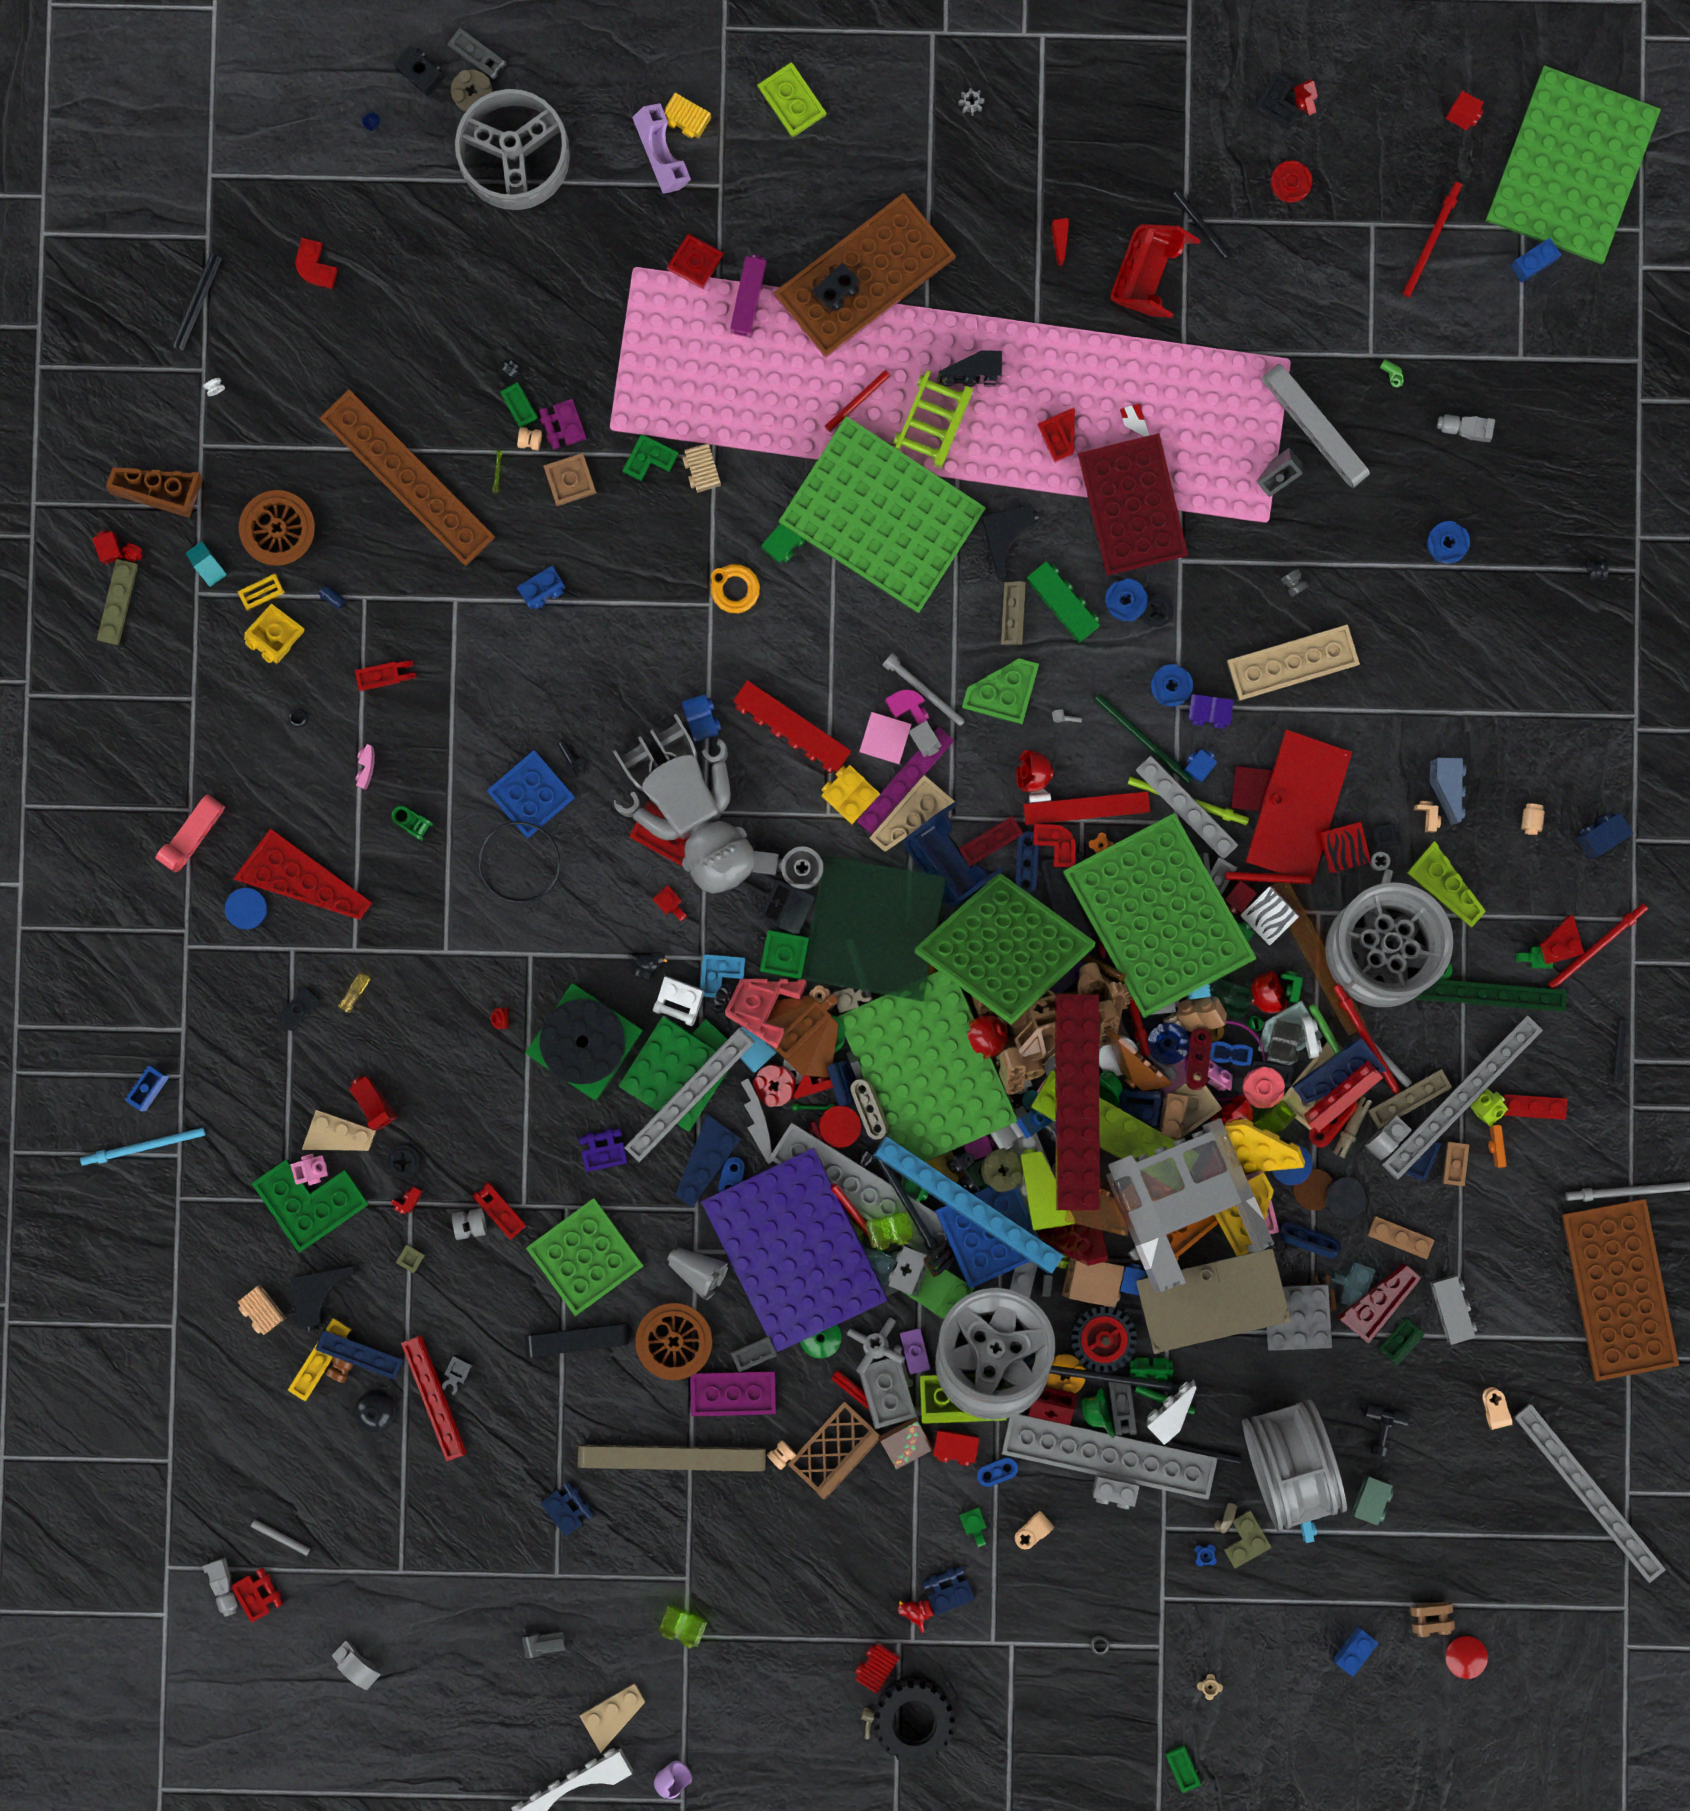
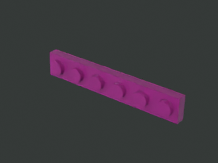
[857,727,954,835]

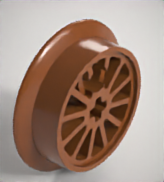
[239,490,315,566]
[635,1303,712,1380]

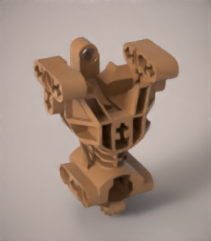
[971,963,1132,1094]

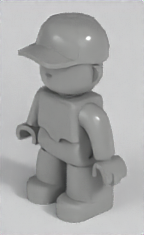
[613,714,756,894]

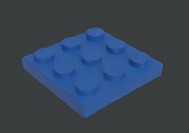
[487,750,575,839]

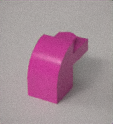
[885,690,929,725]

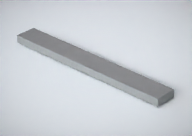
[624,1028,755,1162]

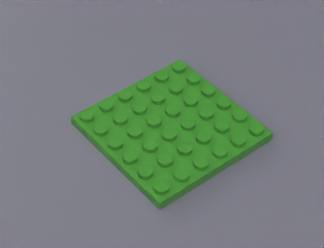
[915,873,1095,1024]

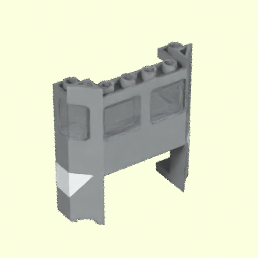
[1106,1118,1274,1294]

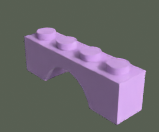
[632,103,691,194]

